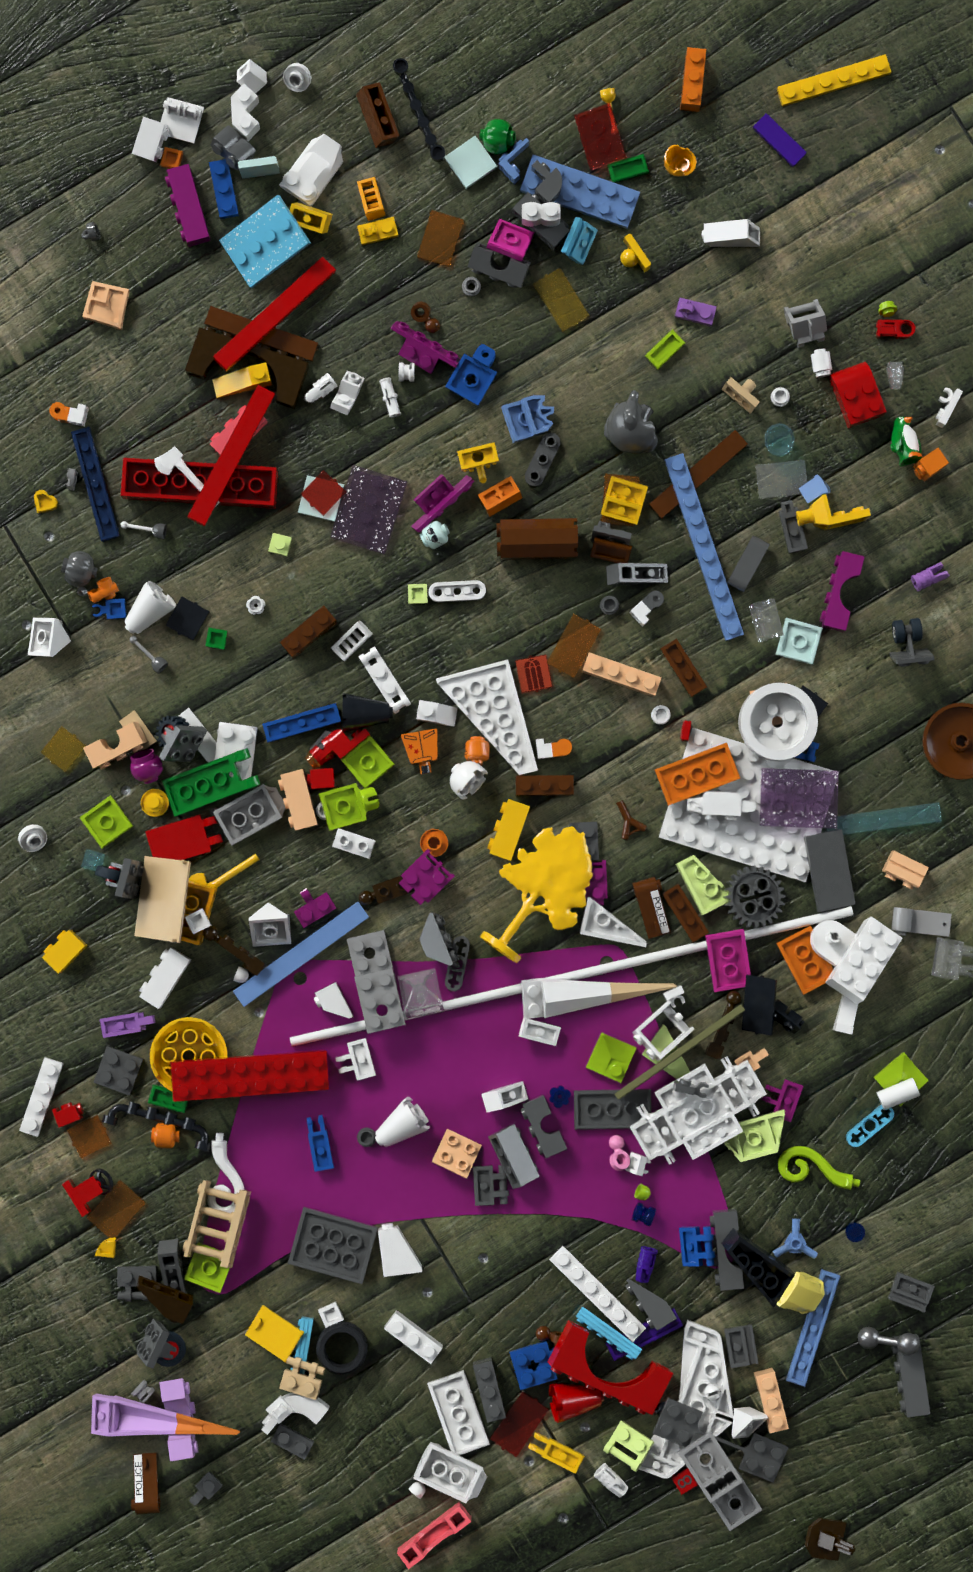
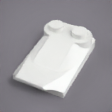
[279,134,343,207]
[214,722,258,780]
[413,1442,487,1503]

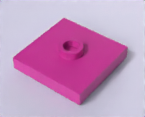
[486,219,535,262]

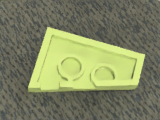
[676,855,729,916]

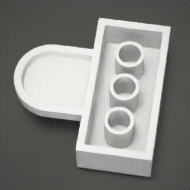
[810,916,902,1004]

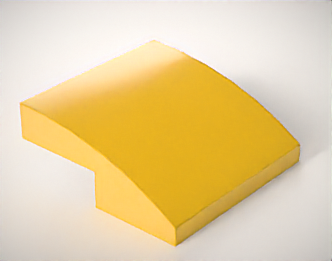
[601,476,648,525]

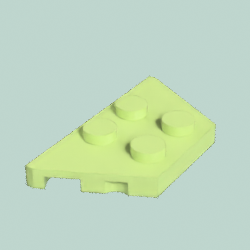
[724,1109,785,1162]

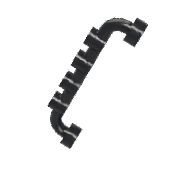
[393,58,446,162]
[102,1101,211,1152]

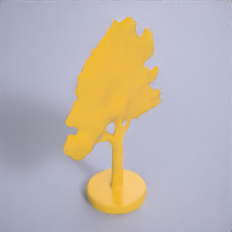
[480,826,593,964]

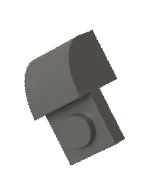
[532,160,562,203]

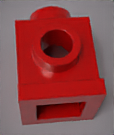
[52,1102,84,1127]

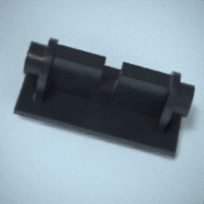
[774,999,805,1034]

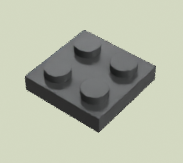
[94,1046,144,1096]

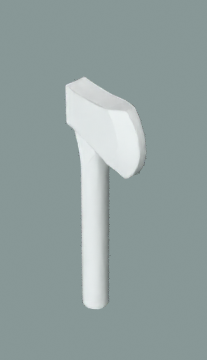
[154,446,220,507]

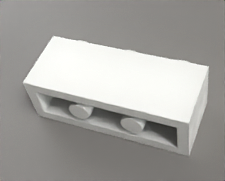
[139,947,192,1009]
[384,1310,443,1364]

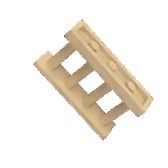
[183,1180,251,1268]

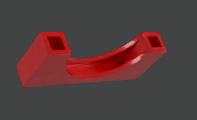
[547,1320,673,1415]

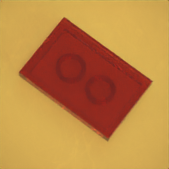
[574,103,627,170]

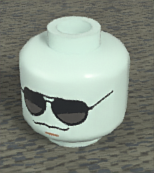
[420,521,450,549]

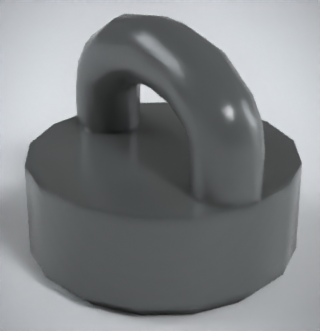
[81,221,101,242]

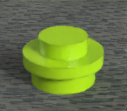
[878,301,898,317]

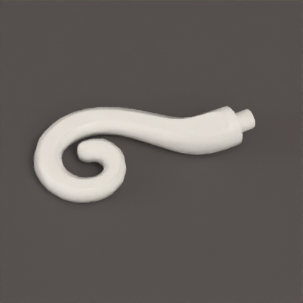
[207,1133,244,1213]

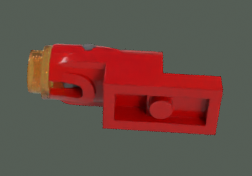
[304,729,371,769]

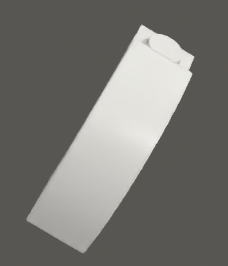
[262,1393,330,1435]

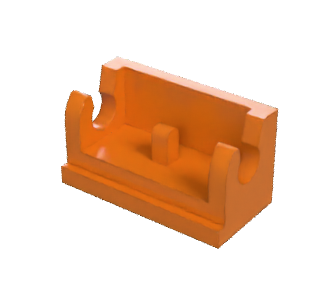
[478,476,522,517]

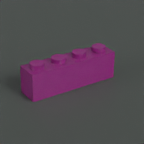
[165,164,211,247]

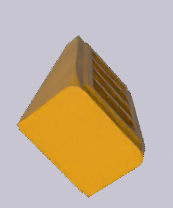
[357,177,385,221]

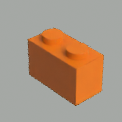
[913,448,949,482]

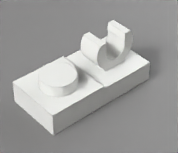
[936,388,963,428]
[519,1018,561,1046]

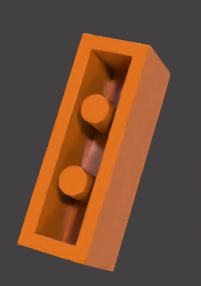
[680,47,706,112]

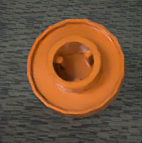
[420,829,448,857]

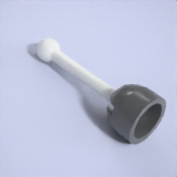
[121,521,167,539]

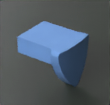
[798,474,831,505]

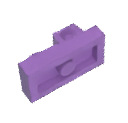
[675,298,717,326]

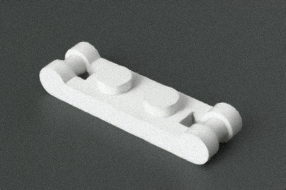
[358,646,411,714]

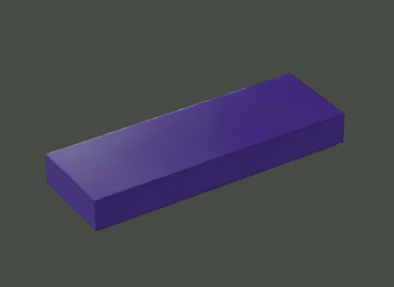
[753,113,807,167]

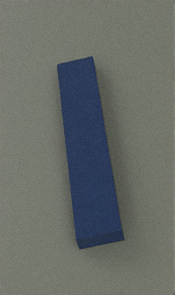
[71,427,120,542]

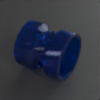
[631,1202,656,1227]

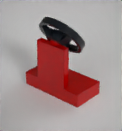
[62,1168,113,1217]

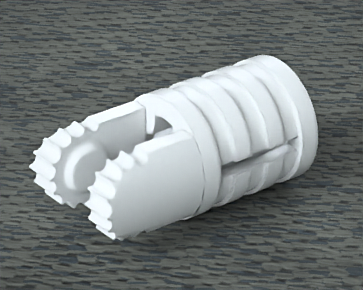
[304,373,338,403]

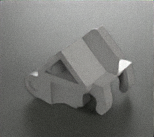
[784,299,827,348]

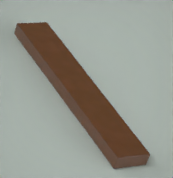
[204,306,318,362]
[649,430,748,519]

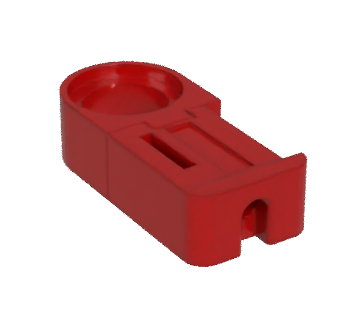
[876,320,915,339]

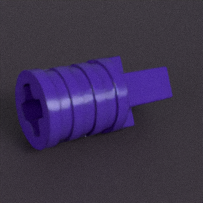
[635,1246,658,1283]

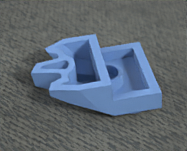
[501,395,554,443]

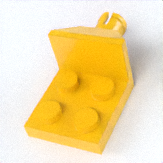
[796,494,871,530]

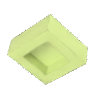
[268,533,292,556]
[408,584,428,604]

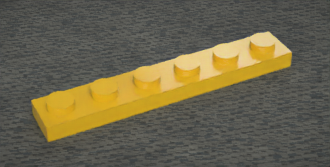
[777,54,891,107]

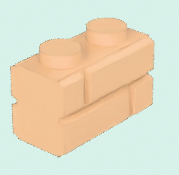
[882,851,929,890]

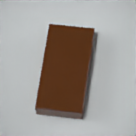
[590,537,632,563]

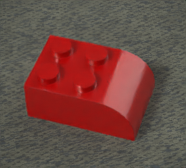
[828,362,887,429]

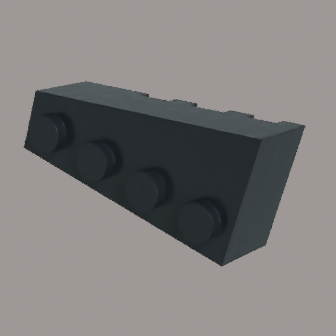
[722,1228,795,1308]

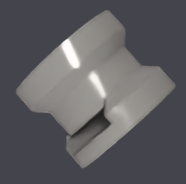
[131,1379,155,1403]

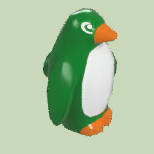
[890,416,922,467]

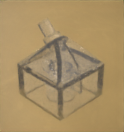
[397,968,444,1019]

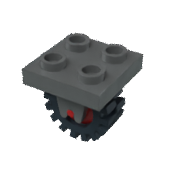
[156,716,207,762]

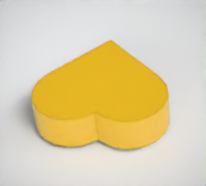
[34,490,58,514]

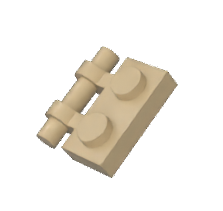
[279,1356,325,1400]

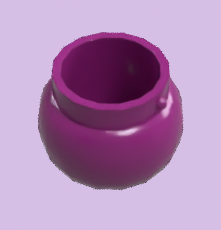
[130,749,163,784]

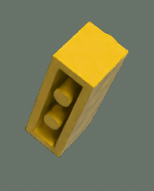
[487,799,530,861]

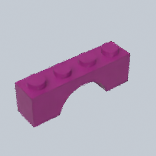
[819,551,864,632]

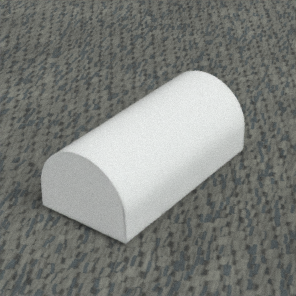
[876,1078,920,1110]

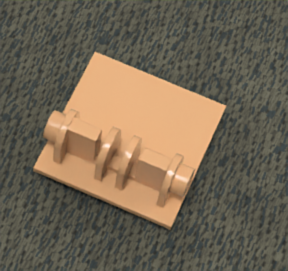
[432,1129,482,1179]

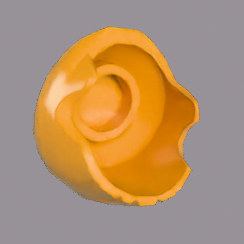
[664,145,697,177]

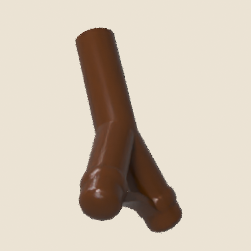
[616,800,647,840]

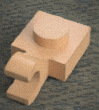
[734,1048,769,1071]

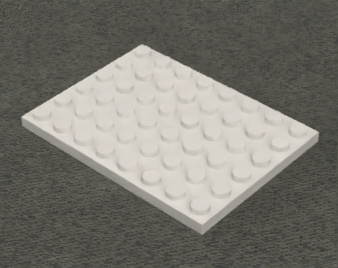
[658,728,839,882]

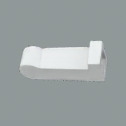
[833,995,858,1034]

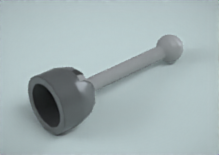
[130,636,168,674]

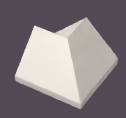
[28,618,71,657]
[249,903,291,947]

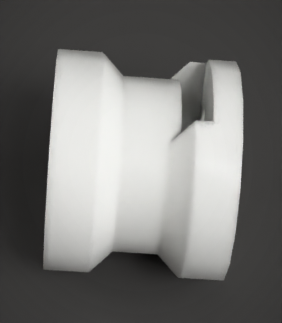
[399,362,415,382]

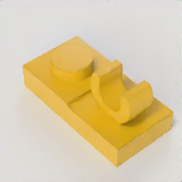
[357,217,399,245]

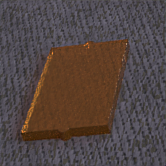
[547,614,601,678]

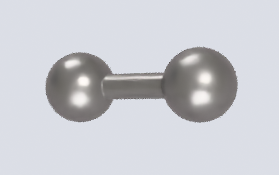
[858,1327,919,1356]

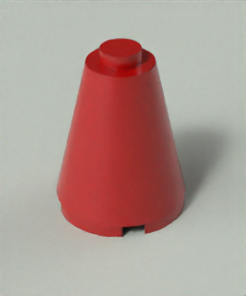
[549,1383,604,1423]

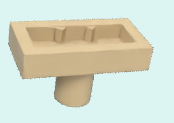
[722,377,760,414]

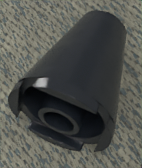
[343,693,393,732]

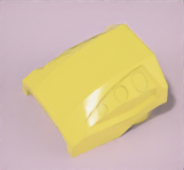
[776,1272,825,1314]

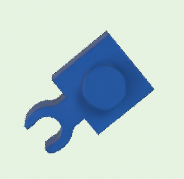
[92,599,127,620]

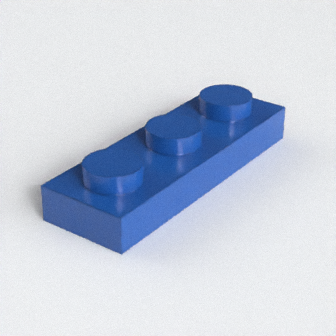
[209,159,239,219]

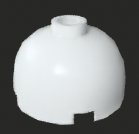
[450,761,488,799]

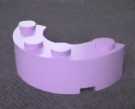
[159,1378,198,1461]

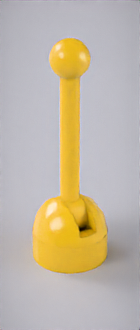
[600,88,618,135]

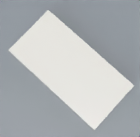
[427,1370,490,1455]

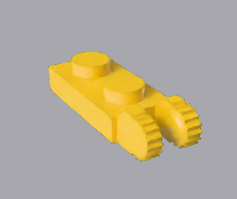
[528,1432,585,1474]

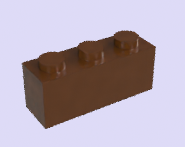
[356,82,399,148]
[280,605,337,659]
[515,775,574,796]

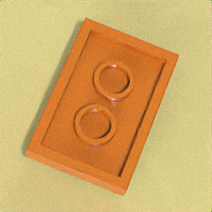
[776,926,833,995]

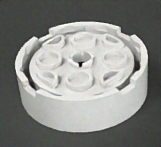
[738,683,818,761]

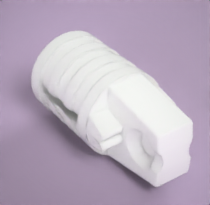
[594,1463,629,1498]

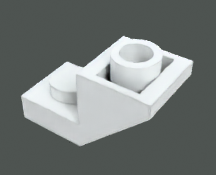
[330,371,365,415]

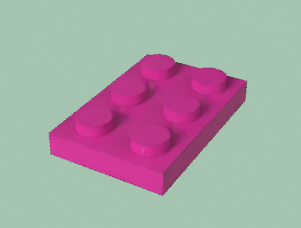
[705,929,751,992]

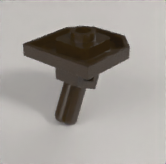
[805,1518,856,1561]

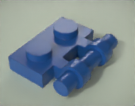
[679,1226,715,1266]

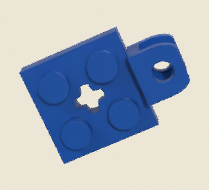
[445,344,497,406]
[509,1341,558,1390]

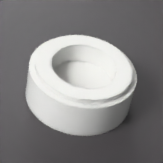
[651,705,671,725]

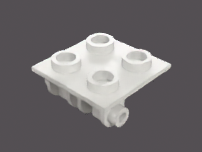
[161,97,204,144]

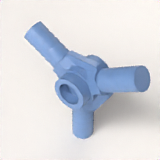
[772,1218,818,1259]

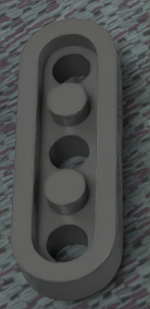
[525,433,560,487]

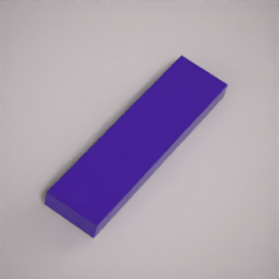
[605,1308,683,1361]

